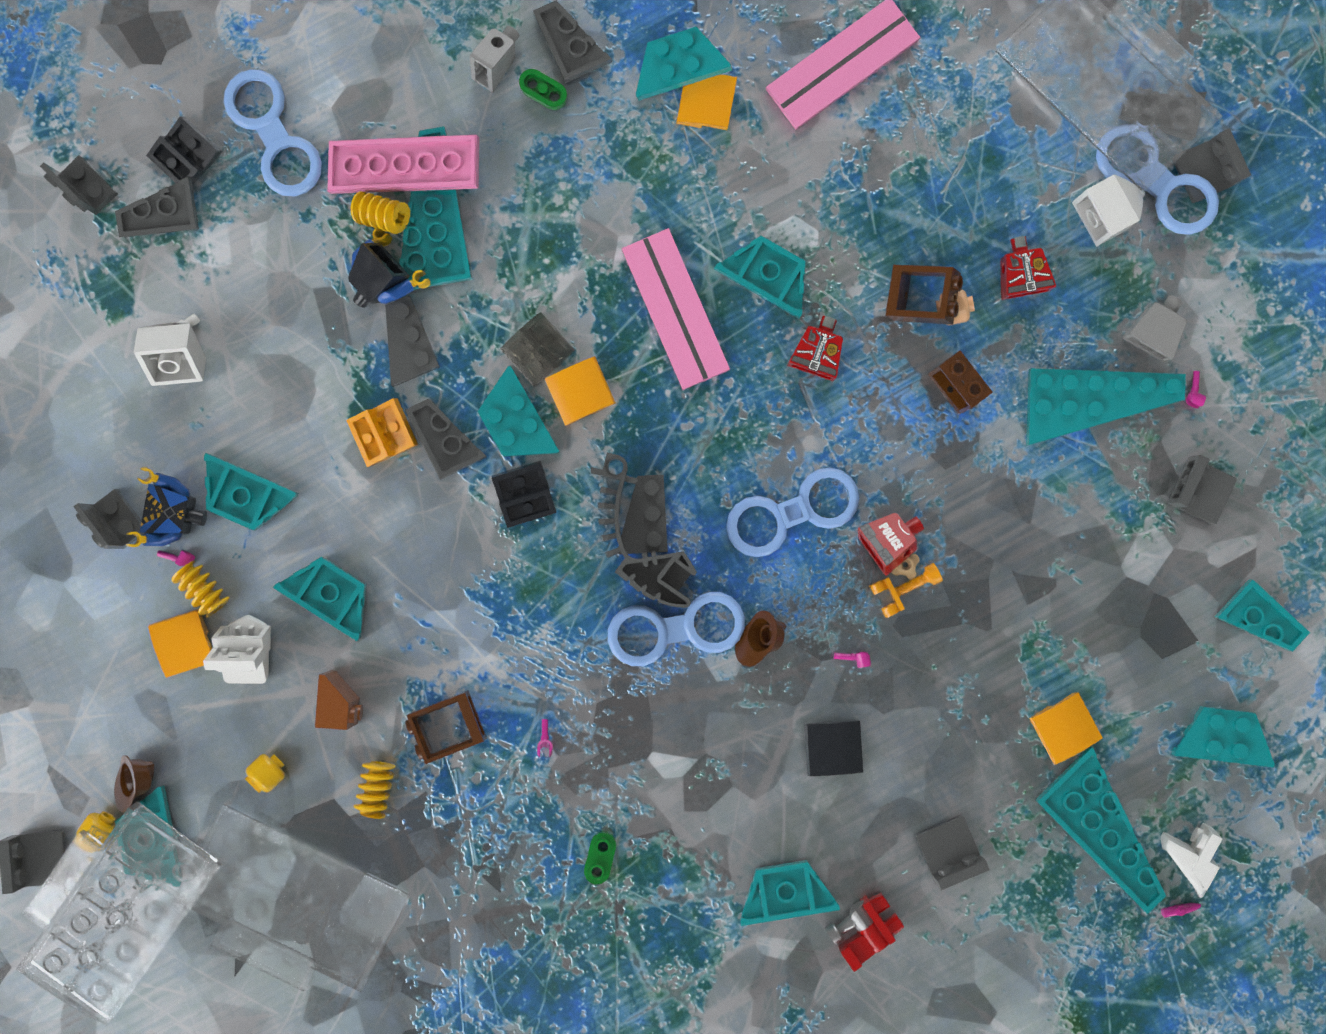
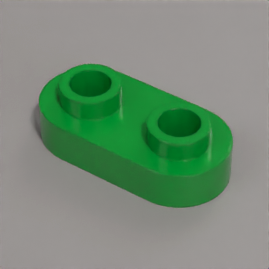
[519,69,568,110]
[584,831,616,884]

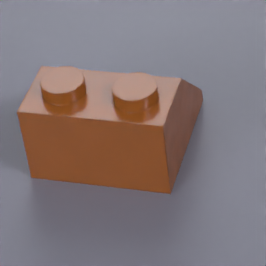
[315,670,363,730]

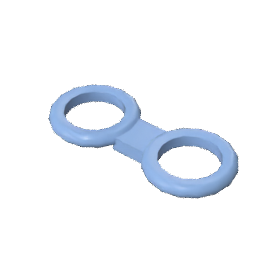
[224,69,322,197]
[1096,124,1219,235]
[726,467,860,557]
[607,592,745,666]

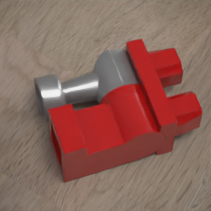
[825,893,904,972]

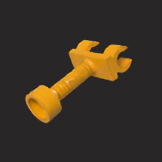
[870,563,943,618]

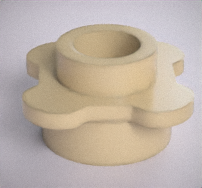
[892,554,920,579]

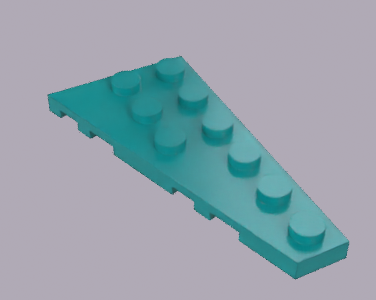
[399,126,472,290]
[1026,368,1186,446]
[1035,746,1166,914]

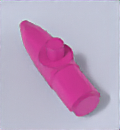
[1161,903,1201,918]

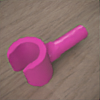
[1186,371,1206,409]
[157,550,195,566]
[834,652,871,668]
[537,719,553,757]

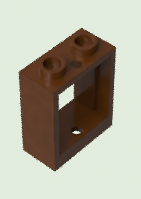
[885,265,963,325]
[928,350,993,414]
[405,690,487,764]

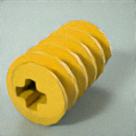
[350,191,410,234]
[171,561,230,618]
[353,761,396,819]

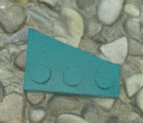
[1214,579,1310,652]

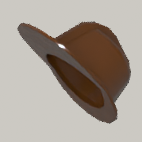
[735,610,786,667]
[114,755,155,813]

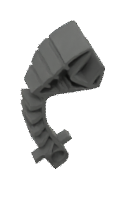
[591,452,697,608]

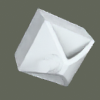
[1072,174,1145,247]
[134,313,206,386]

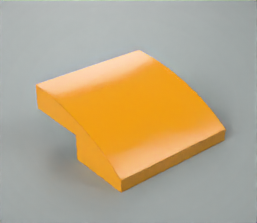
[676,74,737,130]
[545,356,616,426]
[346,398,418,467]
[148,609,212,678]
[1029,692,1103,764]

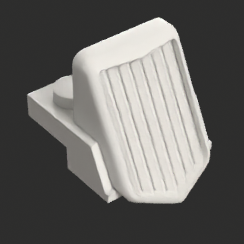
[203,615,271,684]
[1160,823,1222,898]

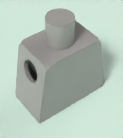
[470,26,519,93]
[1122,295,1187,362]

